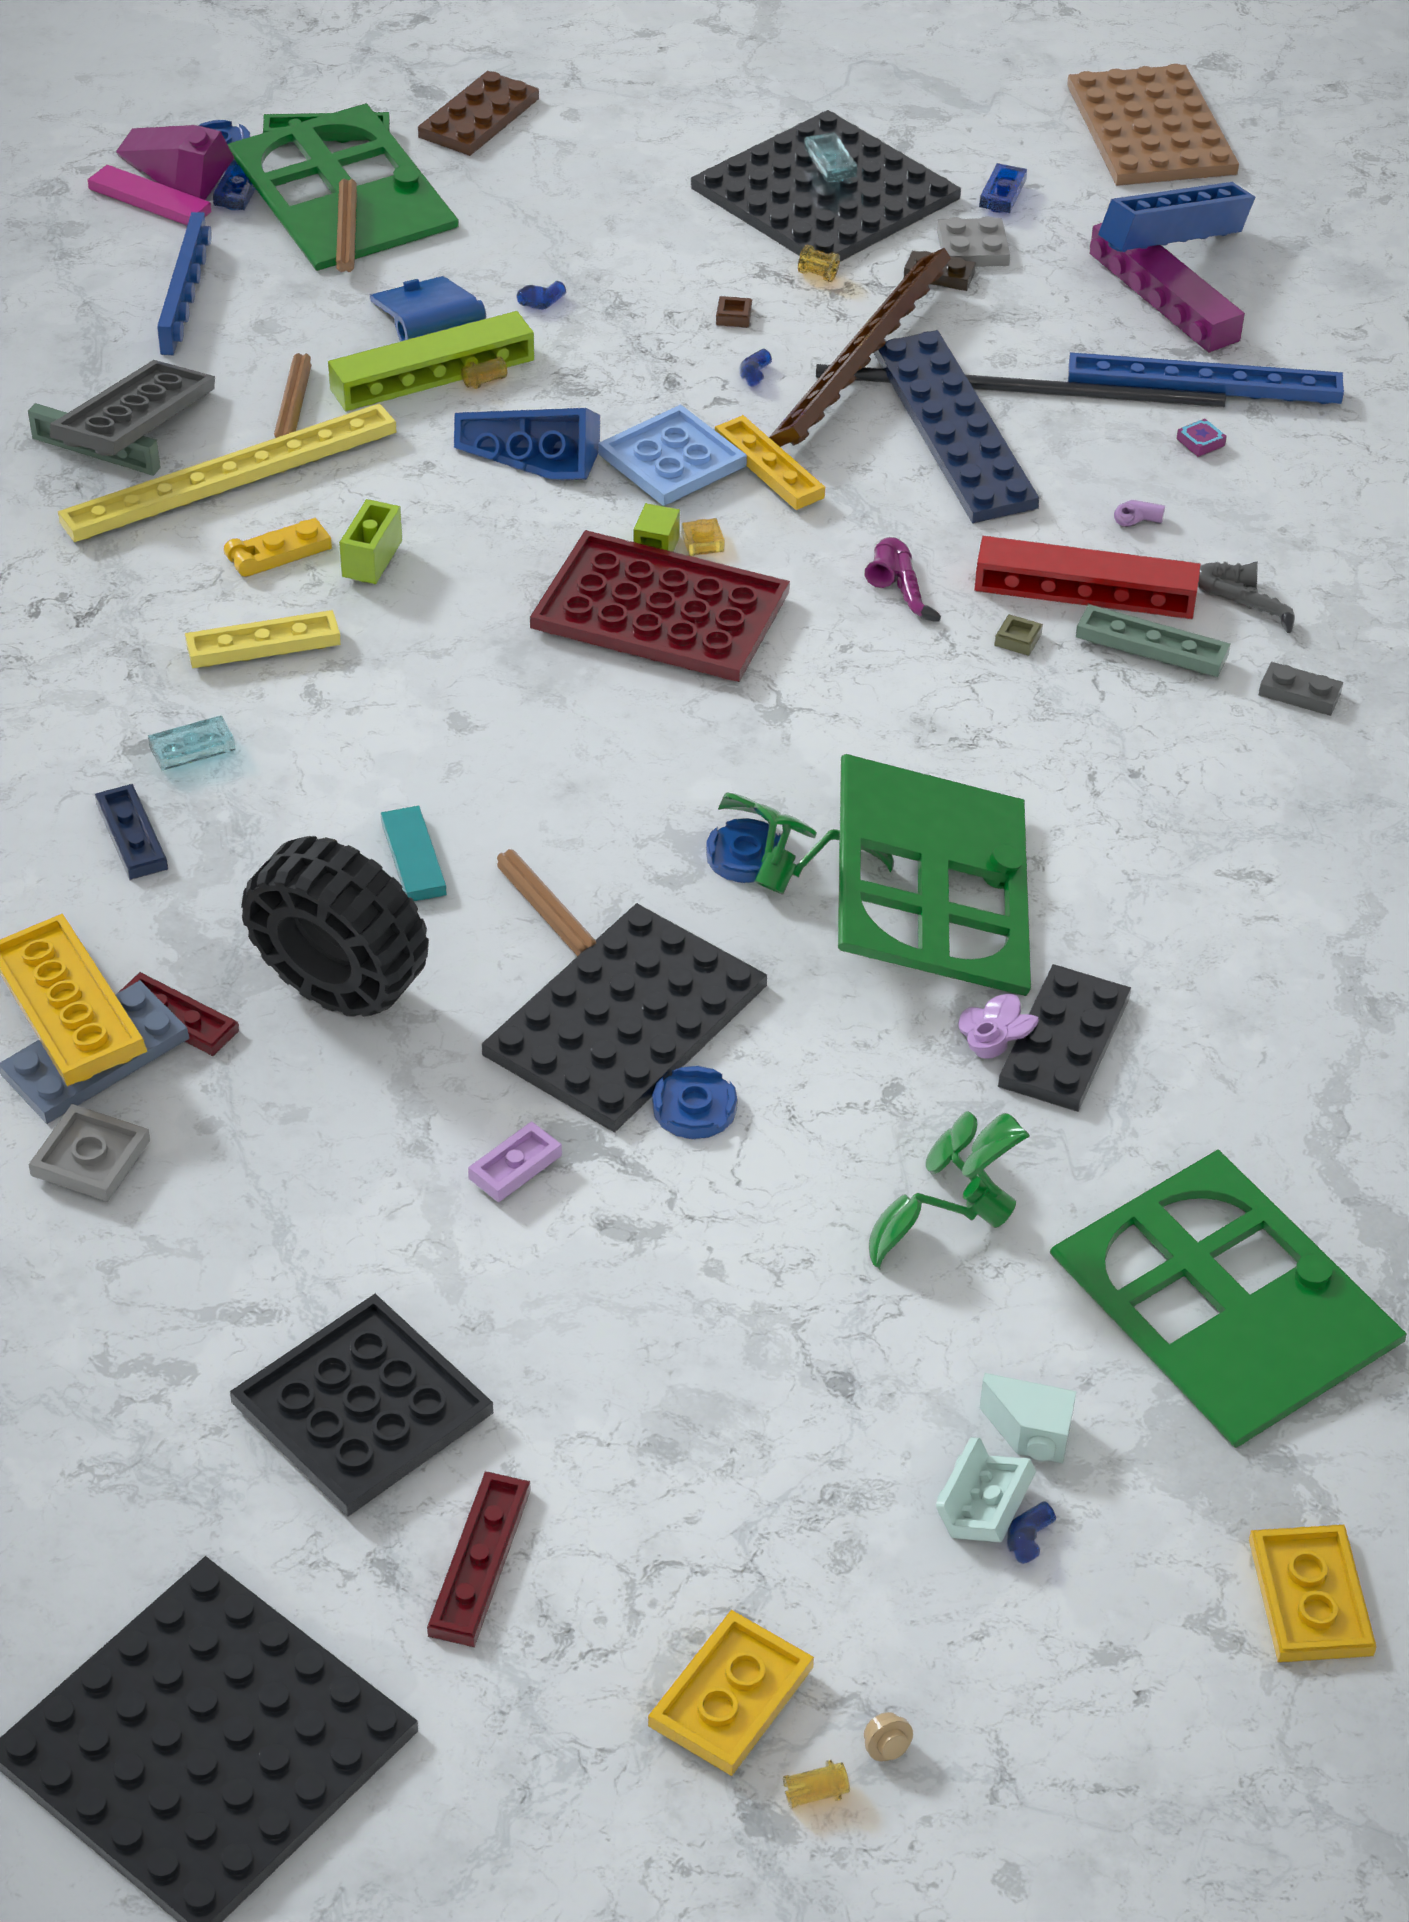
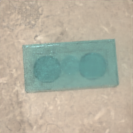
[804,132,857,182]
[148,715,236,771]

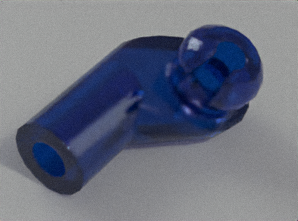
[739,349,772,387]
[1007,1501,1056,1564]

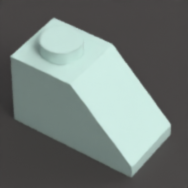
[979,1373,1076,1463]

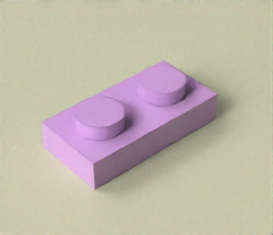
[468,1121,562,1203]

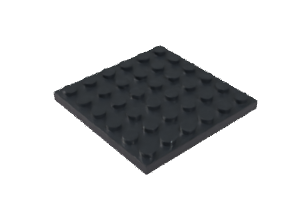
[691,110,961,271]
[0,1556,418,1922]

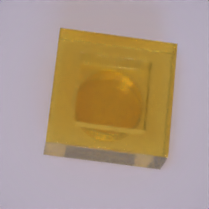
[681,518,725,556]

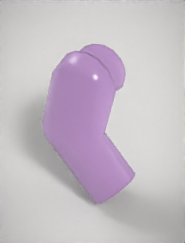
[1114,500,1165,527]

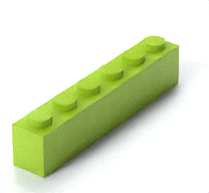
[328,311,534,412]

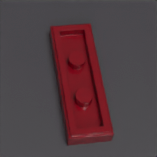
[118,972,239,1056]

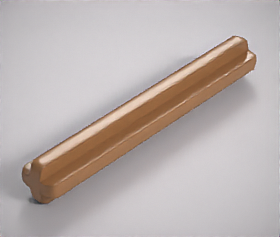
[336,179,357,273]
[274,353,312,438]
[497,849,596,956]

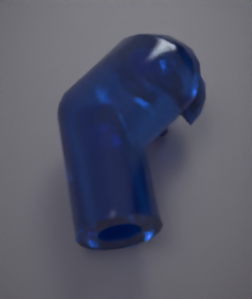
[516,281,566,310]

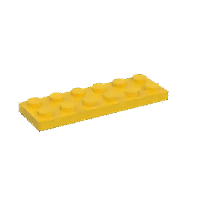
[0,913,148,1087]

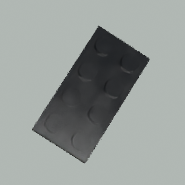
[998,964,1131,1112]

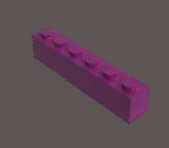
[1089,223,1245,353]

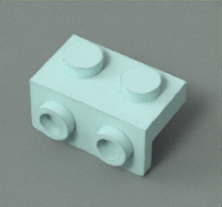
[936,1437,1036,1542]

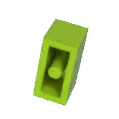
[339,499,402,584]

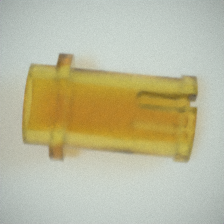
[461,357,508,389]
[783,1760,850,1809]

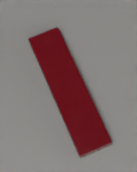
[427,1471,531,1648]

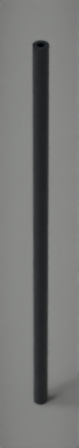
[816,364,1226,407]

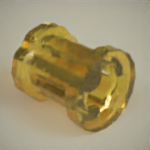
[798,245,840,282]

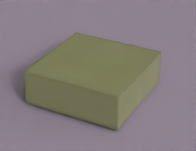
[994,614,1043,656]

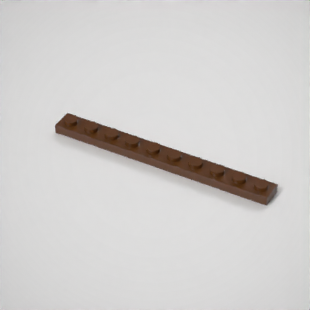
[769,248,951,447]

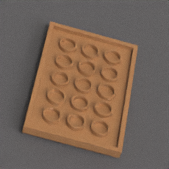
[1067,64,1239,186]

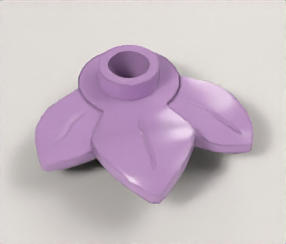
[958,994,1039,1059]

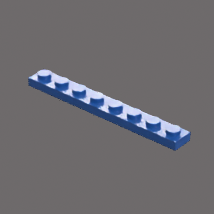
[1068,352,1344,404]

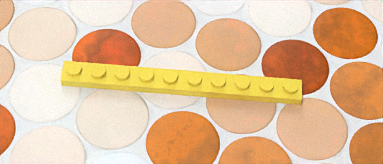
[58,403,397,542]

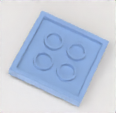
[598,404,747,506]

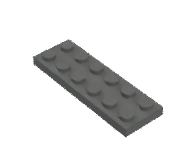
[50,360,215,456]

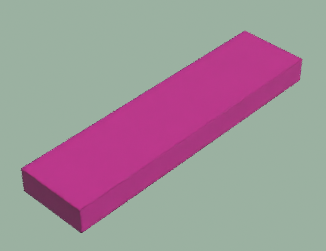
[87,164,212,225]

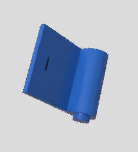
[370,276,486,342]

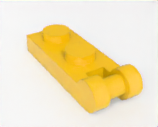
[223,517,332,577]

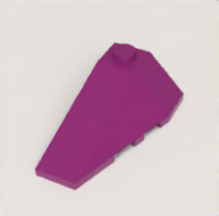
[116,125,234,200]

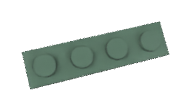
[28,403,161,476]
[1076,604,1231,677]

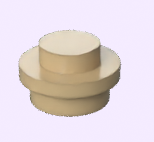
[864,1712,913,1761]

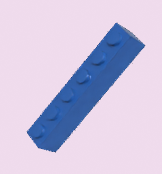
[1098,182,1256,252]

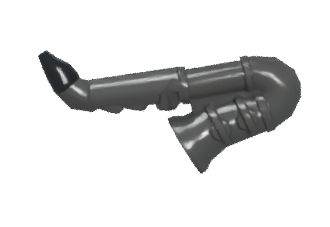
[1198,561,1295,633]

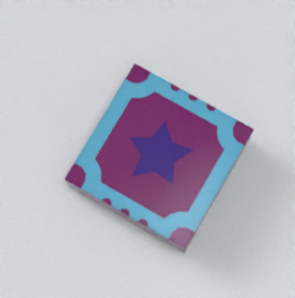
[1176,418,1227,457]

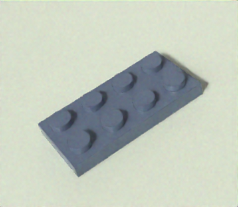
[0,980,189,1124]

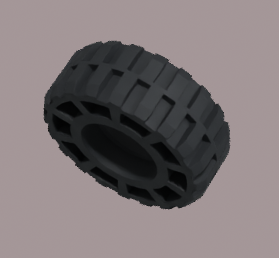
[241,836,429,1017]

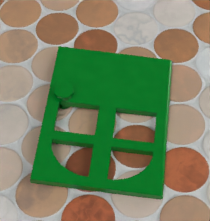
[228,103,459,271]
[838,754,1031,996]
[1050,1149,1407,1448]

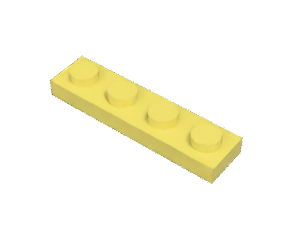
[185,610,341,668]

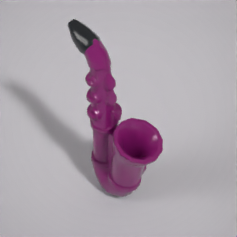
[864,537,941,622]

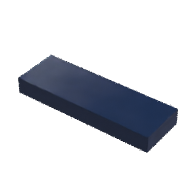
[95,784,168,880]

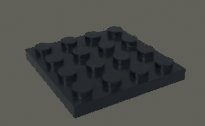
[230,1293,494,1517]

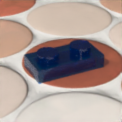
[213,161,263,211]
[979,163,1027,213]

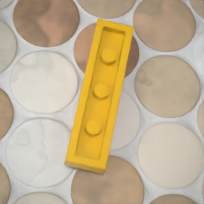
[715,415,825,510]

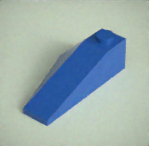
[454,408,600,480]

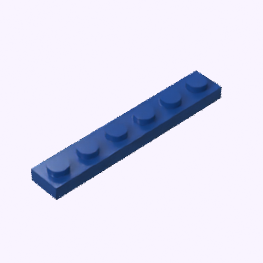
[157,212,212,355]

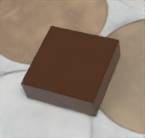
[716,296,753,328]

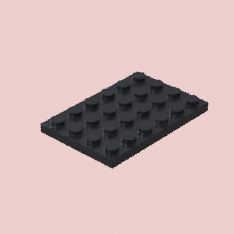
[482,903,767,1133]

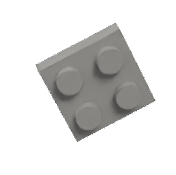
[937,216,1010,267]
[28,1104,150,1202]

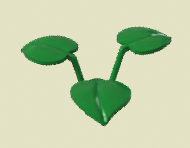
[718,792,894,894]
[869,1111,1030,1270]

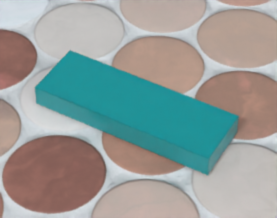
[381,805,447,901]

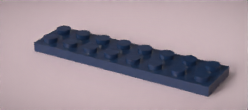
[874,330,1039,524]

